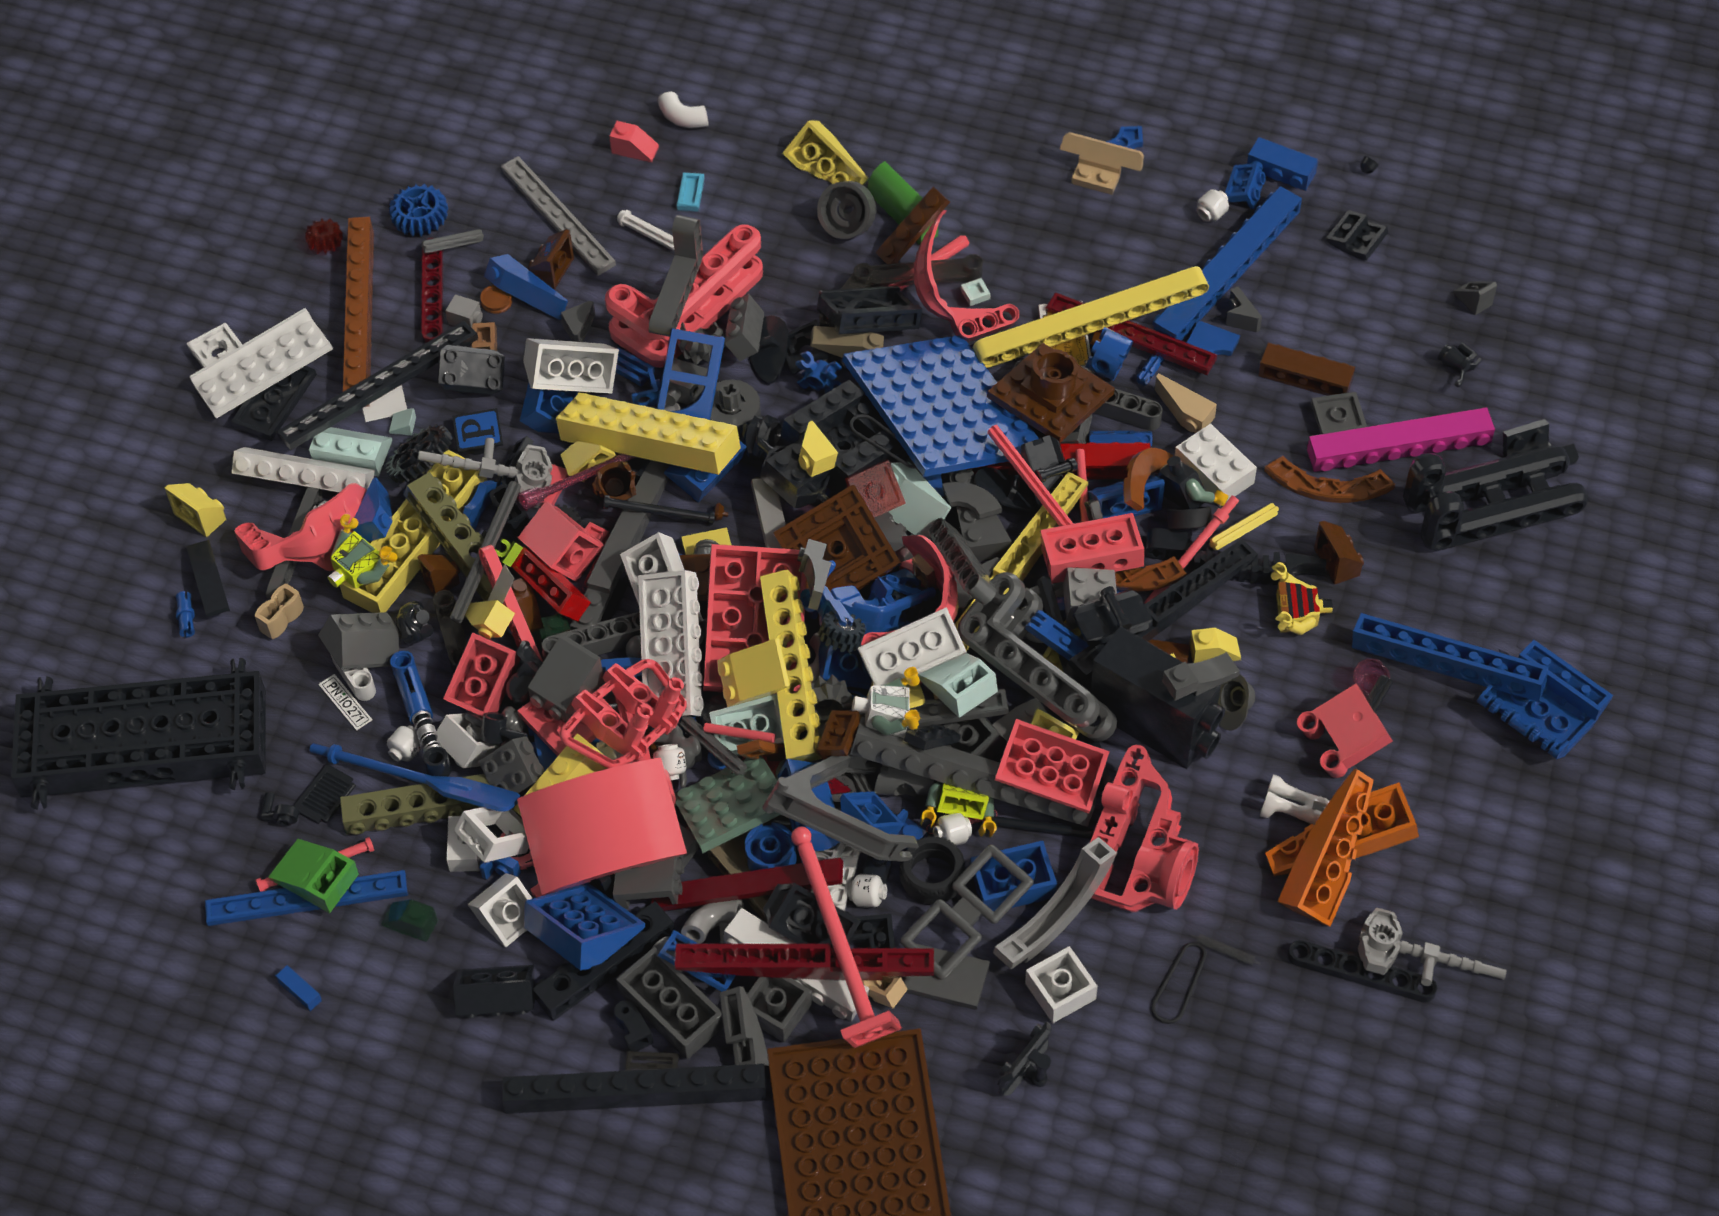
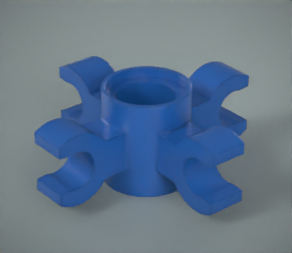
[795,351,842,394]

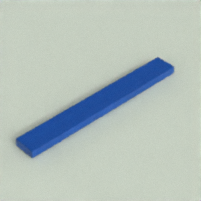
[205,870,408,926]

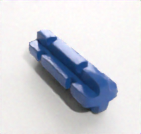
[1137,354,1165,386]

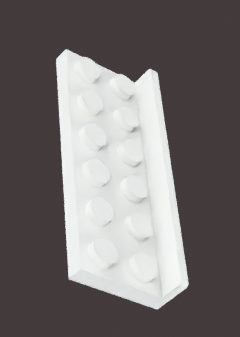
[190,308,333,419]
[638,570,704,717]

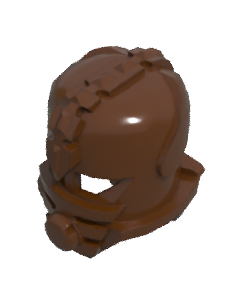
[592,461,637,500]

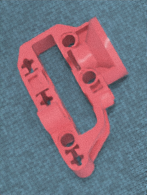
[1090,745,1199,912]

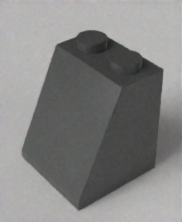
[528,634,605,723]

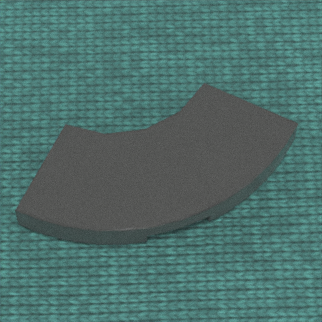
[942,482,1002,519]

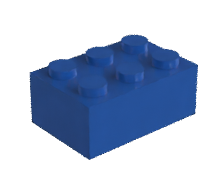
[970,841,1057,911]

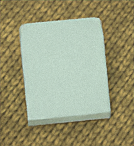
[389,408,416,435]

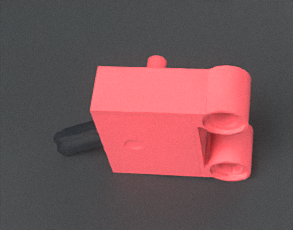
[1297,675,1393,778]

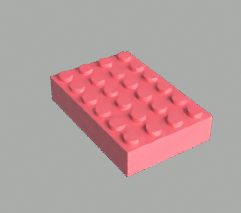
[703,544,806,695]

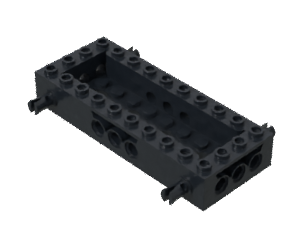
[11,658,266,810]

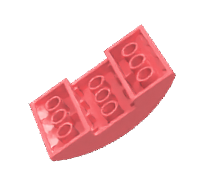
[517,757,687,895]

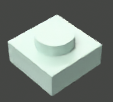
[961,278,990,306]

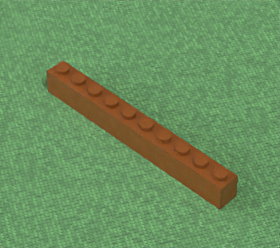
[343,217,374,407]

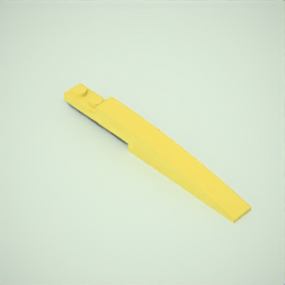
[954,472,1088,651]

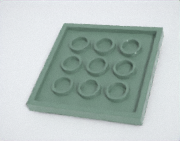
[675,756,781,853]

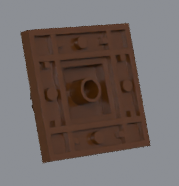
[987,343,1115,443]
[773,484,902,591]

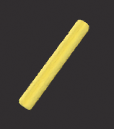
[1209,503,1279,550]

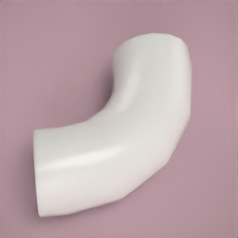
[658,92,708,128]

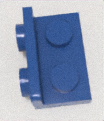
[1225,163,1266,209]

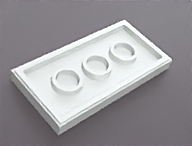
[858,607,967,686]

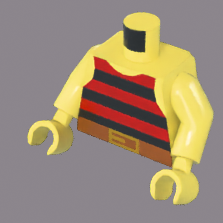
[1271,562,1333,635]

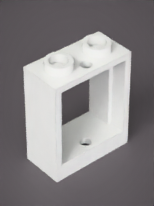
[454,807,529,863]

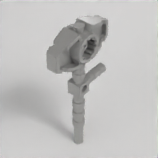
[418,438,553,508]
[1358,908,1506,986]

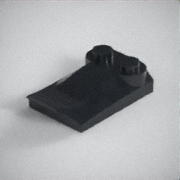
[763,882,861,948]

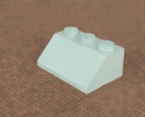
[309,427,392,477]

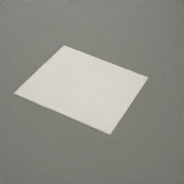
[363,385,407,422]

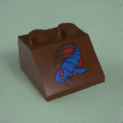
[528,229,574,290]

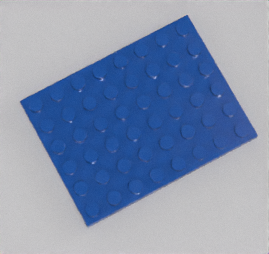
[842,336,1039,477]

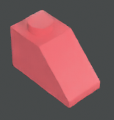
[610,121,659,163]

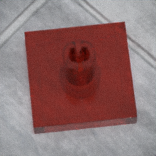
[845,460,906,518]

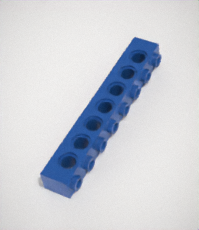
[1352,613,1549,702]

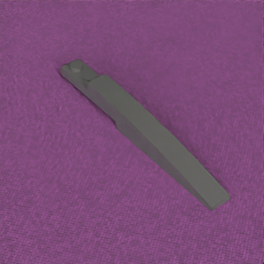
[570,460,671,630]

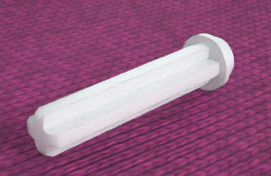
[617,210,674,250]

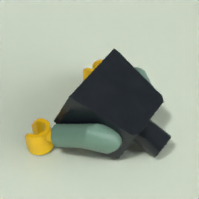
[1158,456,1229,510]

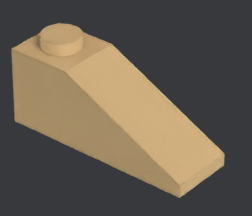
[1155,373,1217,433]

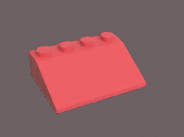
[995,719,1110,813]

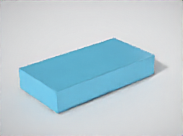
[677,172,705,212]

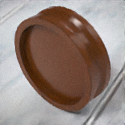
[480,285,512,314]

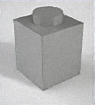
[445,294,483,327]

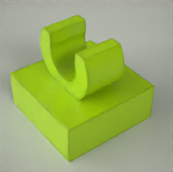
[495,539,523,567]

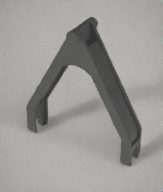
[762,747,919,861]

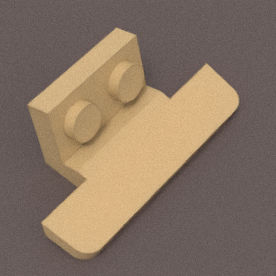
[1060,132,1144,195]

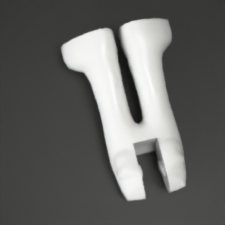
[1260,774,1329,824]

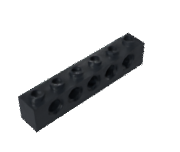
[533,901,675,1021]

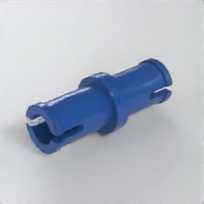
[175,591,195,638]

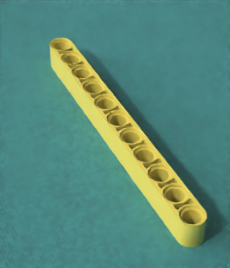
[973,267,1209,368]

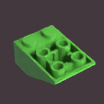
[268,839,359,913]

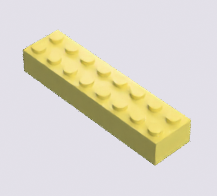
[556,393,741,475]
[340,450,487,613]

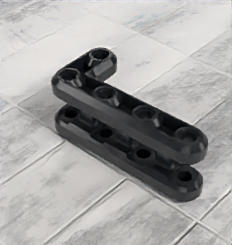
[1403,445,1589,551]

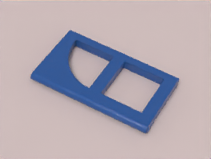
[657,328,725,420]

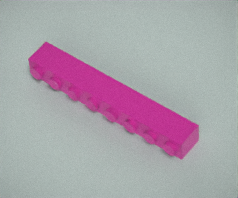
[1307,408,1495,472]

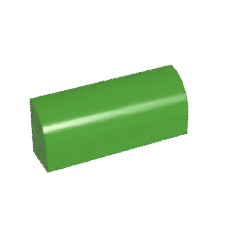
[868,161,938,245]

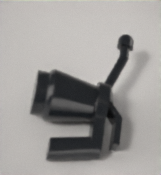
[1437,342,1482,387]

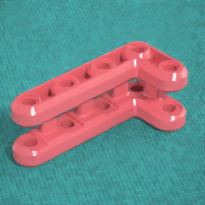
[605,225,763,368]

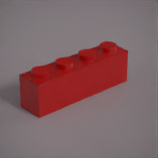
[511,547,591,621]

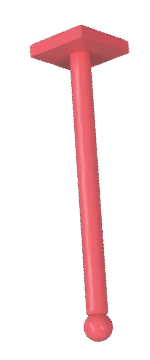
[791,827,901,1048]

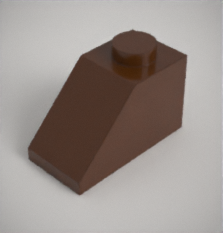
[417,554,460,598]
[511,578,543,633]

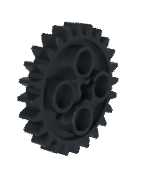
[385,424,453,484]

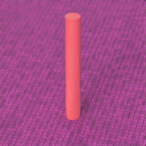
[704,723,776,743]

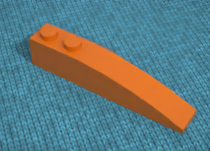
[1277,769,1374,927]
[1266,782,1419,876]

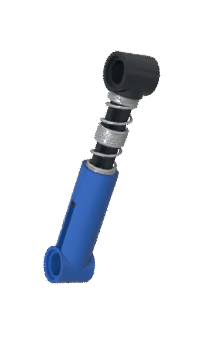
[390,651,451,777]

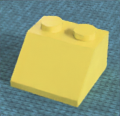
[165,483,226,537]

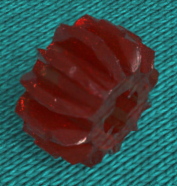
[305,218,343,255]

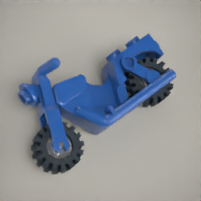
[800,560,936,652]

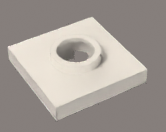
[187,323,242,368]

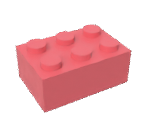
[443,632,521,717]

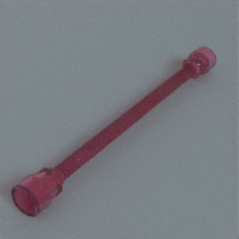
[518,454,635,510]

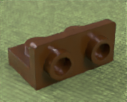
[817,710,861,760]

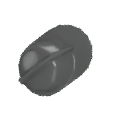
[1218,674,1256,731]

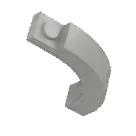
[993,837,1117,969]

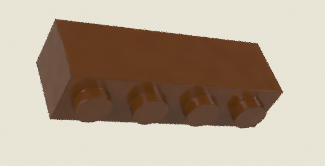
[1259,342,1355,396]

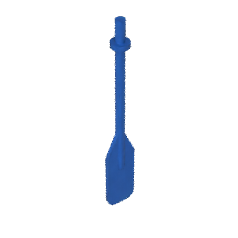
[310,743,520,812]

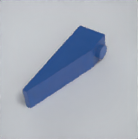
[484,254,568,320]

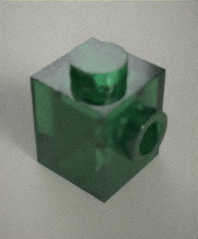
[539,613,570,641]

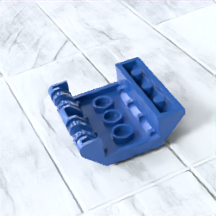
[1477,640,1613,759]

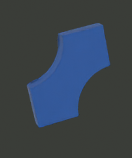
[1106,126,1143,149]
[462,480,497,529]

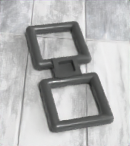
[900,845,1034,979]

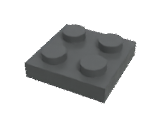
[1311,392,1367,435]

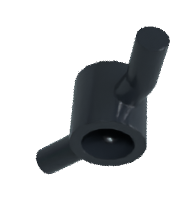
[464,711,528,744]

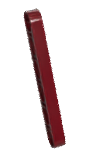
[422,238,443,343]

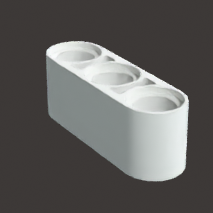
[331,655,376,701]

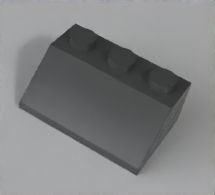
[318,612,399,669]

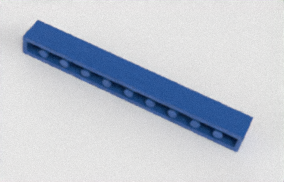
[1152,186,1302,341]

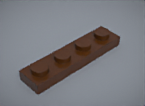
[875,187,950,268]

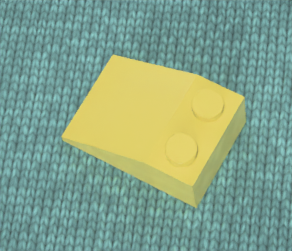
[717,639,790,707]

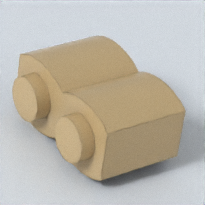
[255,584,304,639]

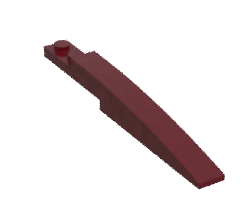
[675,944,934,981]

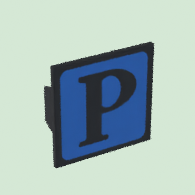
[452,408,503,455]

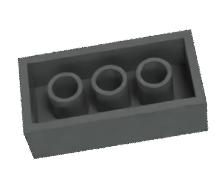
[616,947,724,1060]

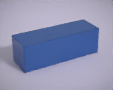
[276,965,322,1011]

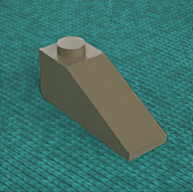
[810,326,884,358]

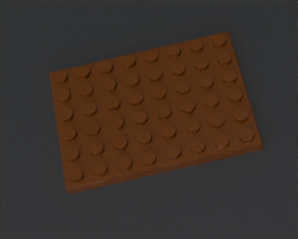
[767,1028,951,1216]

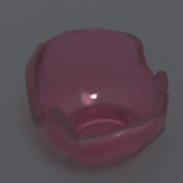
[1353,658,1391,697]

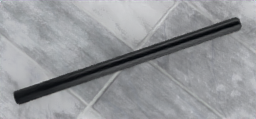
[1037,576,1112,792]

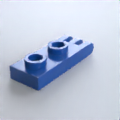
[1025,610,1090,661]

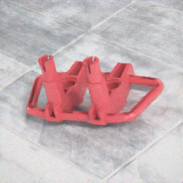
[560,659,687,768]

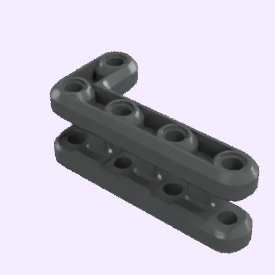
[958,572,1117,742]

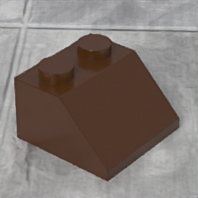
[1314,521,1364,584]

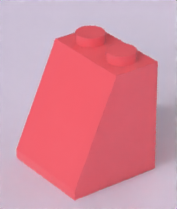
[518,501,604,582]

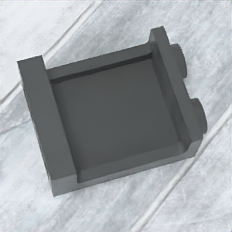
[613,856,685,909]

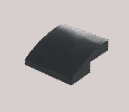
[1326,210,1388,261]

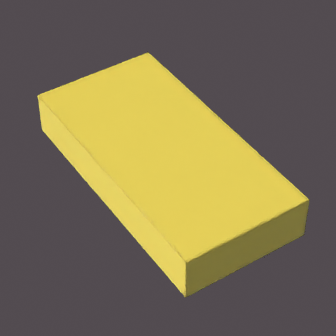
[681,527,731,555]

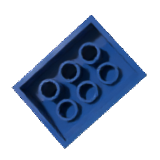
[524,883,645,970]

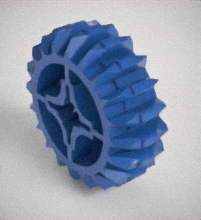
[389,183,448,237]

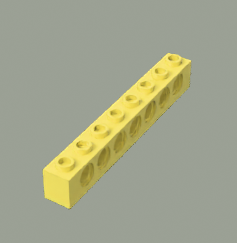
[760,570,822,762]

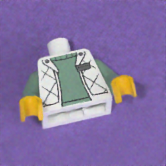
[852,667,920,738]

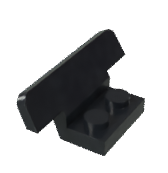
[1503,419,1579,466]

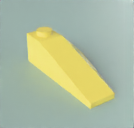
[783,121,869,185]

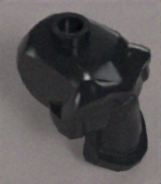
[506,640,543,706]

